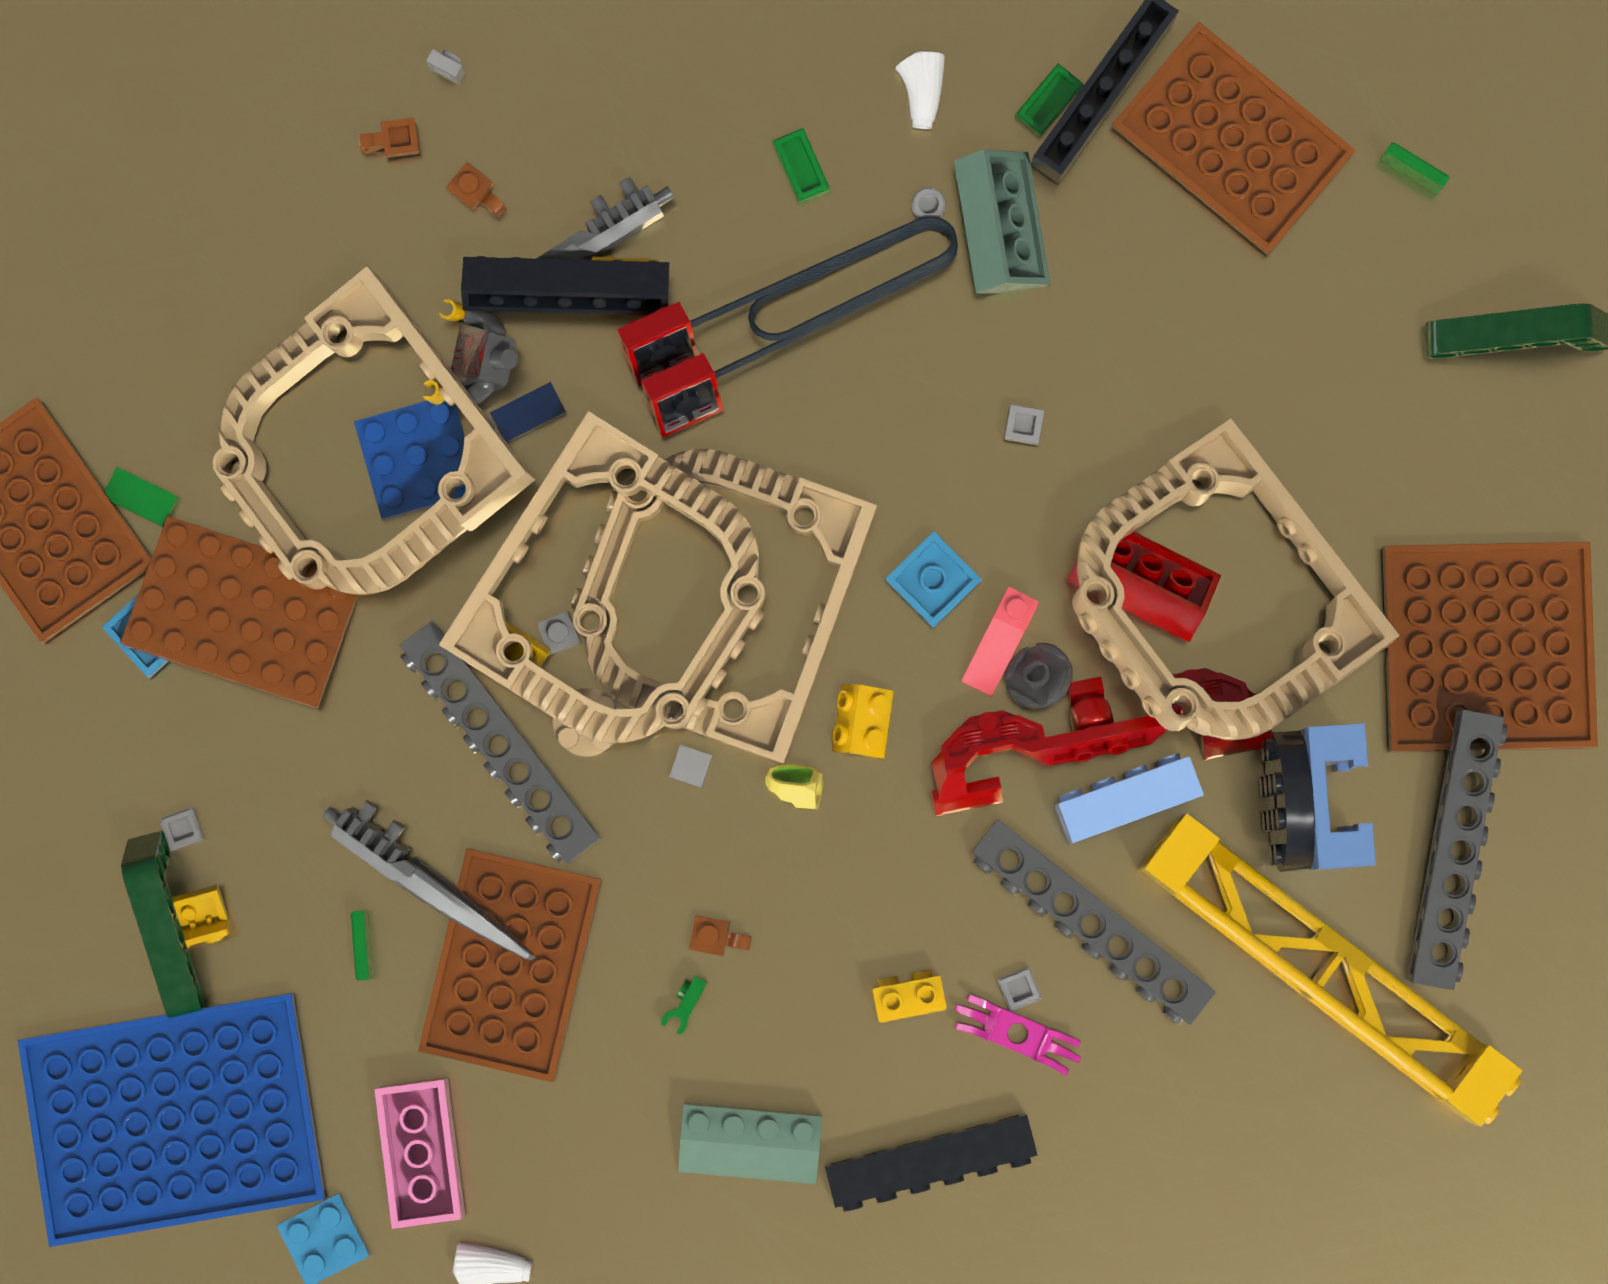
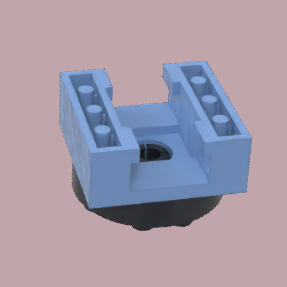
[1259,723,1376,872]

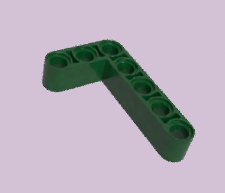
[1426,303,1608,358]
[121,830,204,1019]

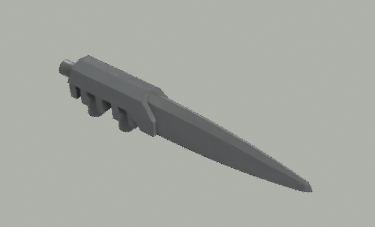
[456,177,675,322]
[323,800,536,960]

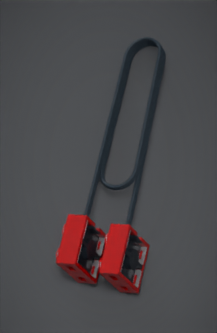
[617,216,958,438]

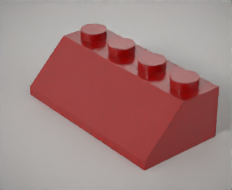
[1066,531,1221,642]

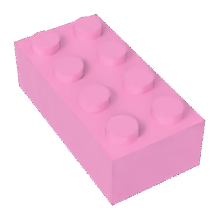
[374,1078,465,1229]

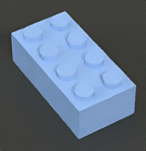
[1054,753,1204,844]

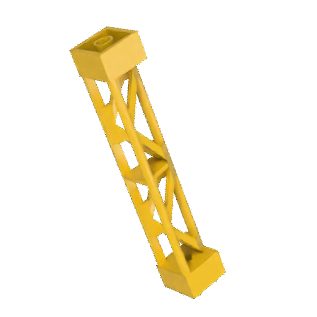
[1138,813,1523,1127]

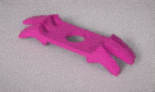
[955,994,1081,1076]

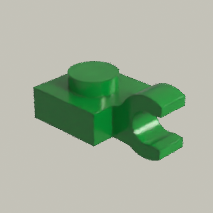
[661,976,708,1035]

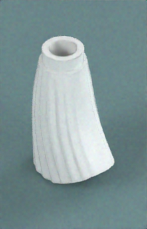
[895,50,945,129]
[452,1242,532,1284]

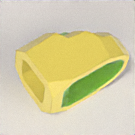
[765,764,823,809]

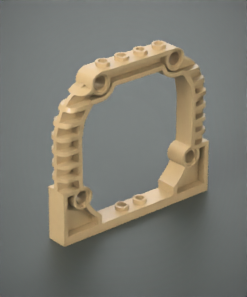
[213,266,535,595]
[439,411,765,743]
[1072,419,1400,740]
[571,449,877,765]

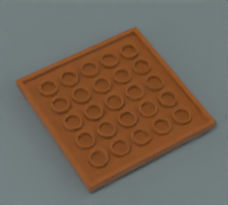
[1383,542,1598,752]

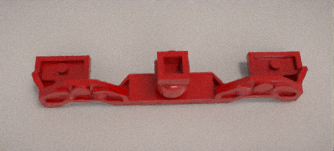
[931,668,1272,816]

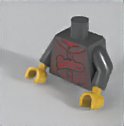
[422,299,518,405]

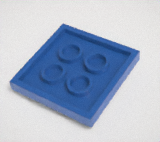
[354,401,466,521]

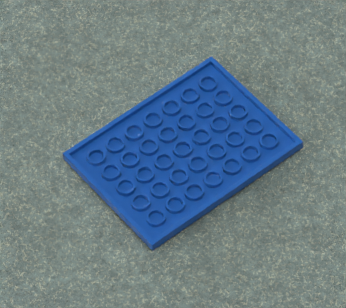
[18,993,326,1247]

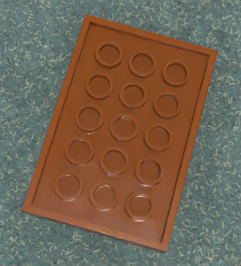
[1111,22,1356,255]
[0,397,151,644]
[120,516,358,710]
[418,848,601,1082]

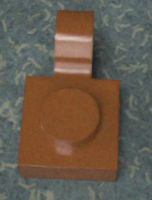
[358,118,419,158]
[446,162,506,218]
[689,915,752,956]

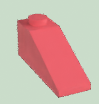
[961,587,1039,697]

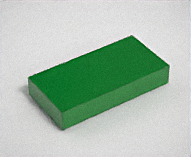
[1014,63,1084,138]
[772,128,830,204]
[1380,142,1450,194]
[104,467,179,527]
[351,910,373,981]

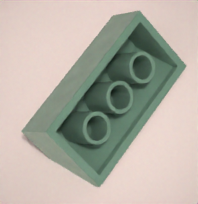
[954,149,1051,293]
[678,1102,822,1184]

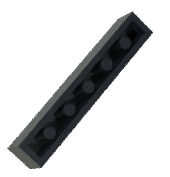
[1031,0,1179,184]
[461,256,670,315]
[825,1113,1038,1212]

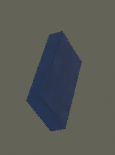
[490,382,567,443]

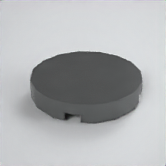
[1005,642,1073,709]

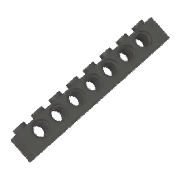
[400,620,601,864]
[1407,709,1507,990]
[971,819,1216,1025]

